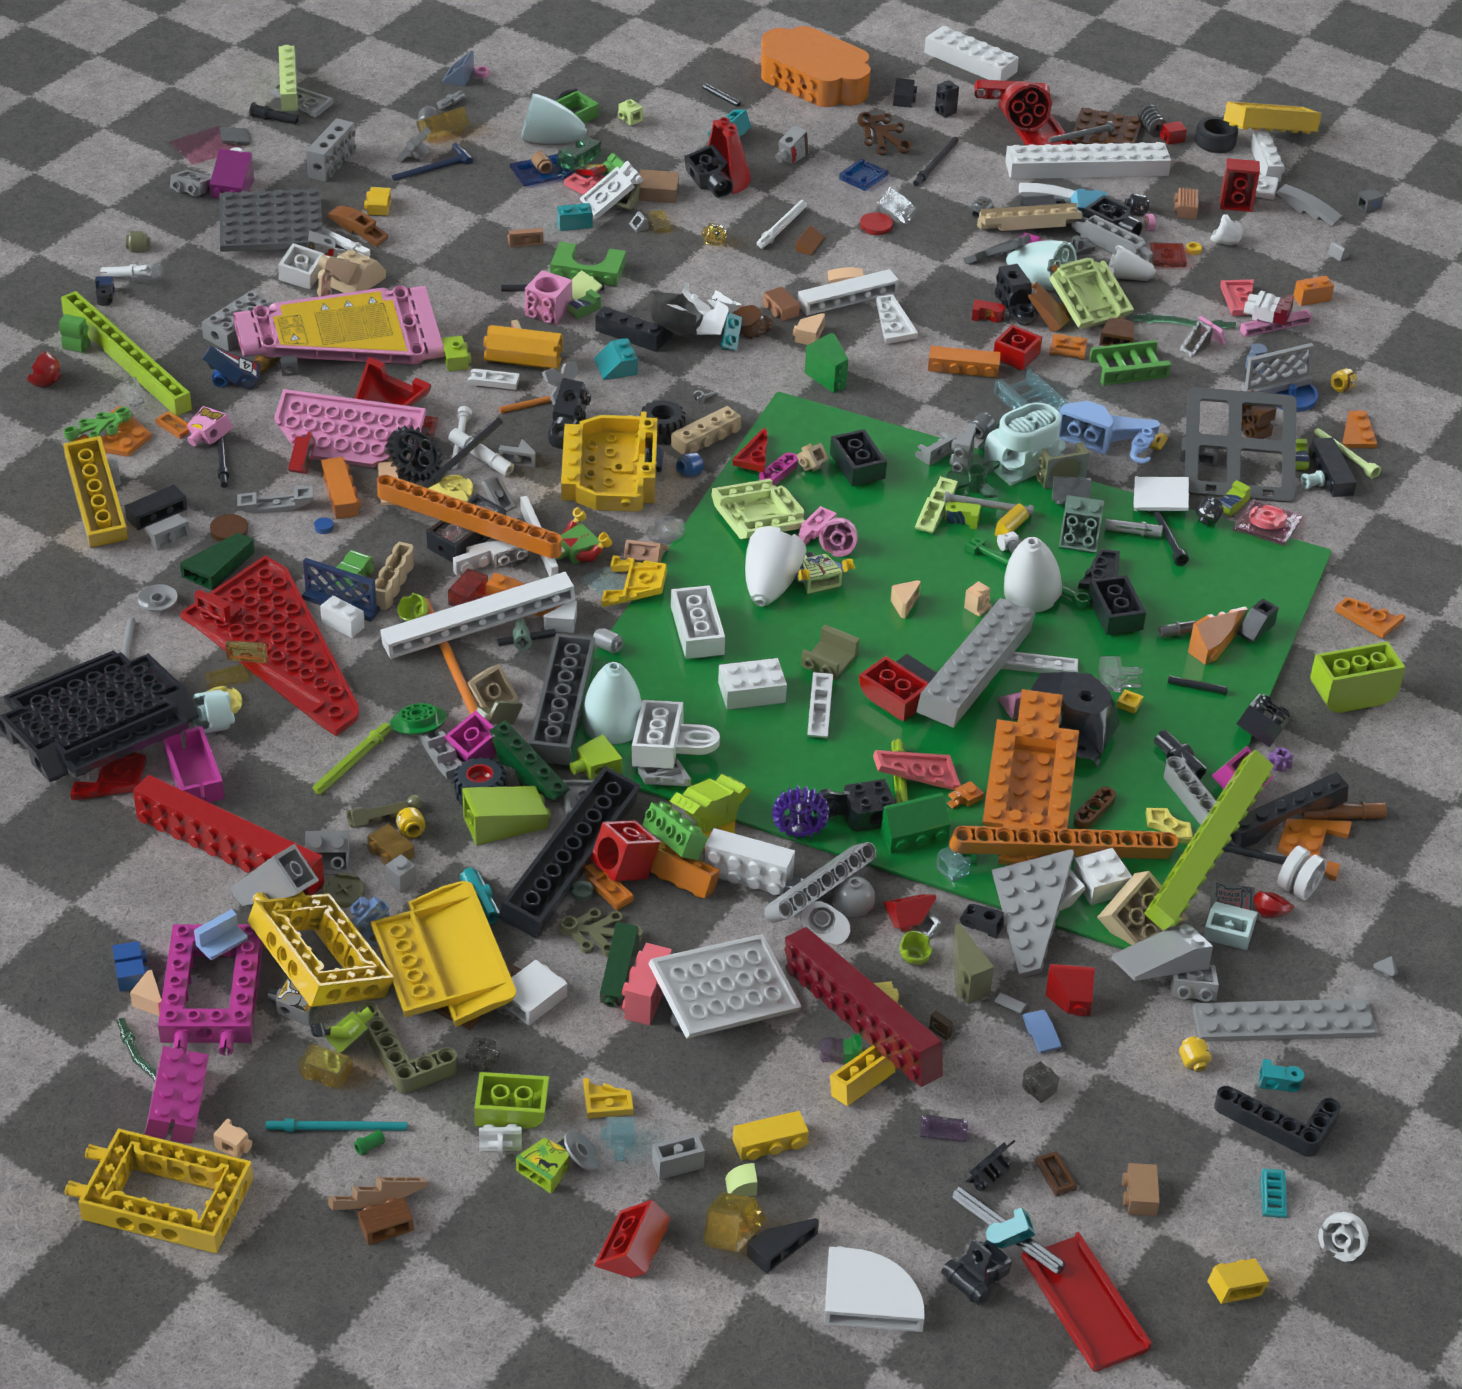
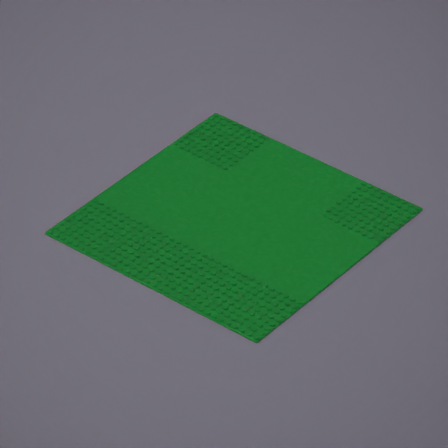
[560,392,1332,950]

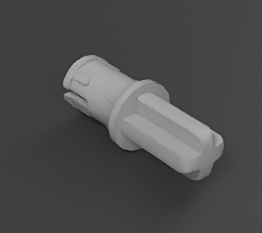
[437,90,465,109]

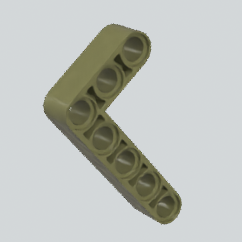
[357,1001,458,1093]

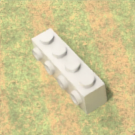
[1250,130,1285,182]

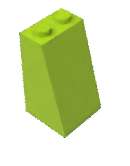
[462,786,551,846]

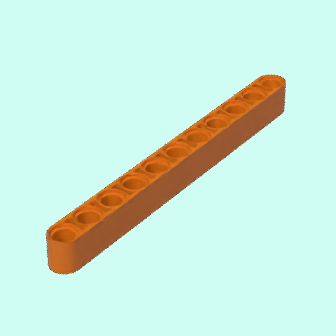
[377,475,562,559]
[949,826,1178,859]

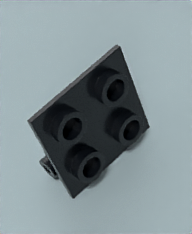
[966,1140,1016,1191]

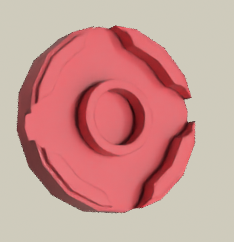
[1249,505,1287,529]

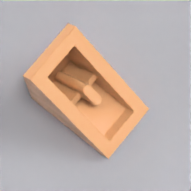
[891,580,921,619]
[130,970,162,1016]

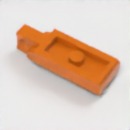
[584,863,634,911]

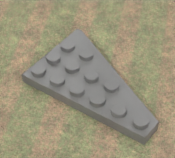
[992,849,1075,977]

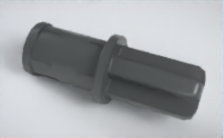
[1158,621,1196,638]

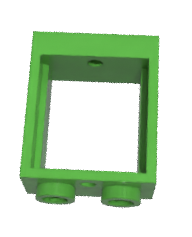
[556,91,599,123]

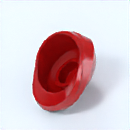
[1253,891,1294,919]

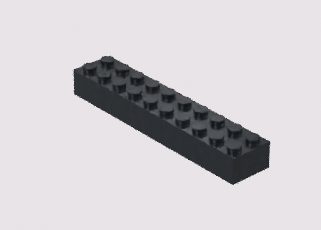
[498,766,641,938]

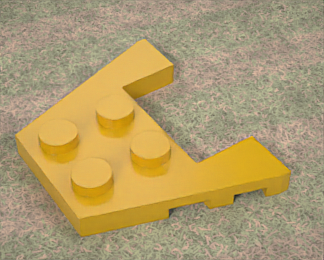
[601,555,667,607]

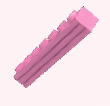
[1240,309,1312,337]

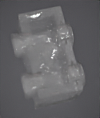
[878,187,918,225]

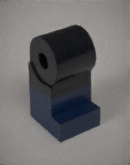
[95,276,115,306]

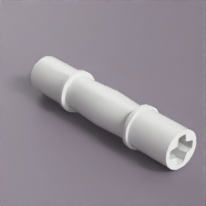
[448,428,514,476]

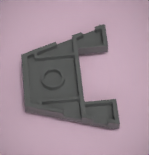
[963,234,1031,264]

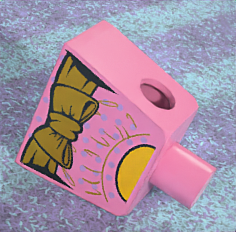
[187,406,233,447]

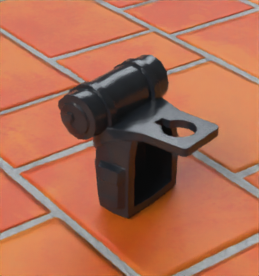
[941,1239,1012,1305]

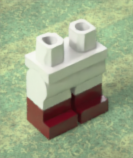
[1244,291,1294,326]

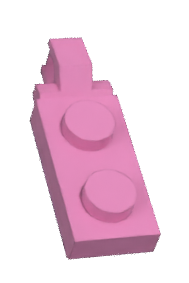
[799,506,837,545]

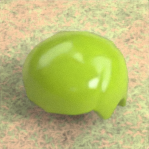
[397,593,428,621]
[899,931,933,966]

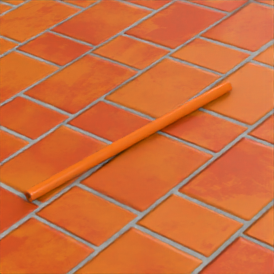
[425,598,478,715]

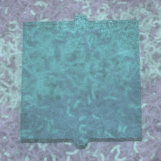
[583,566,626,596]

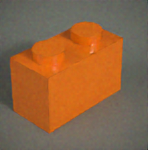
[1294,276,1334,306]

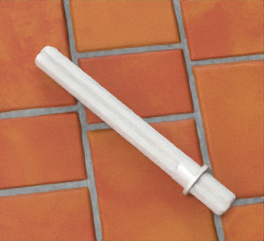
[757,200,807,249]
[322,227,371,257]

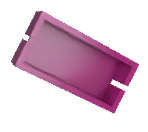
[162,726,225,802]
[145,1046,209,1143]

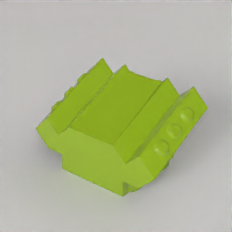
[670,774,752,833]

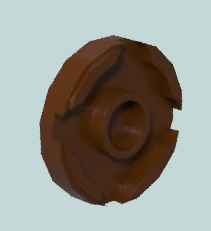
[210,514,248,542]

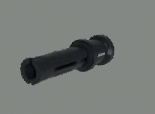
[249,102,299,125]

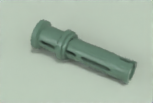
[512,617,532,651]

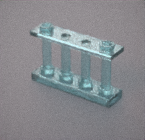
[994,369,1069,412]

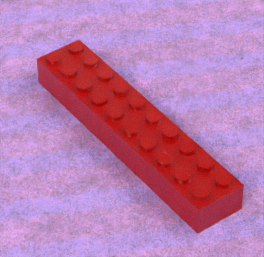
[133,775,324,896]

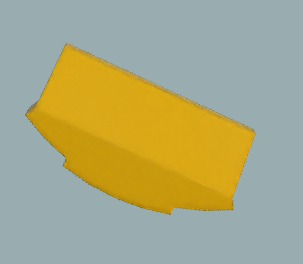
[1150,433,1169,451]

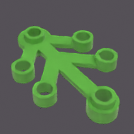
[63,407,133,442]

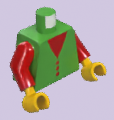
[556,507,612,564]

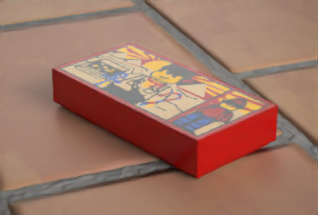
[575,164,607,176]

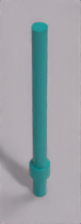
[266,1118,407,1133]

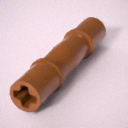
[1301,802,1387,821]

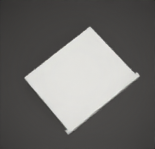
[1134,476,1189,511]

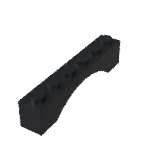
[1230,772,1349,848]

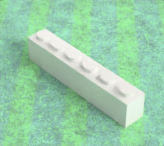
[798,269,899,316]

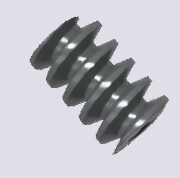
[1138,105,1166,137]

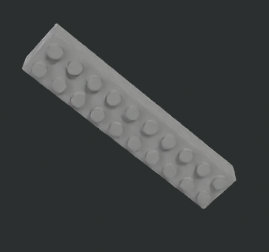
[917,598,1036,728]

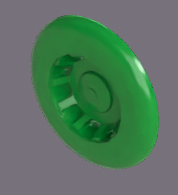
[390,703,447,735]

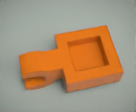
[947,781,984,809]

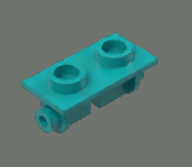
[720,312,742,351]

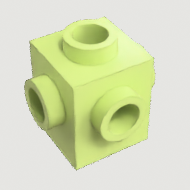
[618,99,643,126]

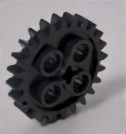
[385,425,443,482]

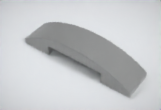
[237,485,313,513]

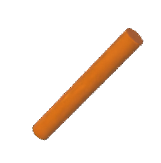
[499,396,552,414]

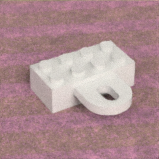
[632,700,720,769]

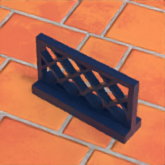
[302,558,380,622]

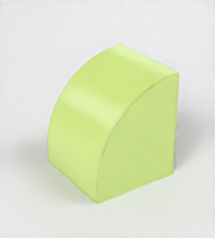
[725,1163,757,1198]

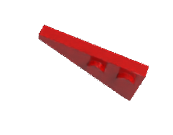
[732,428,768,472]

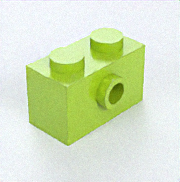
[441,335,471,372]

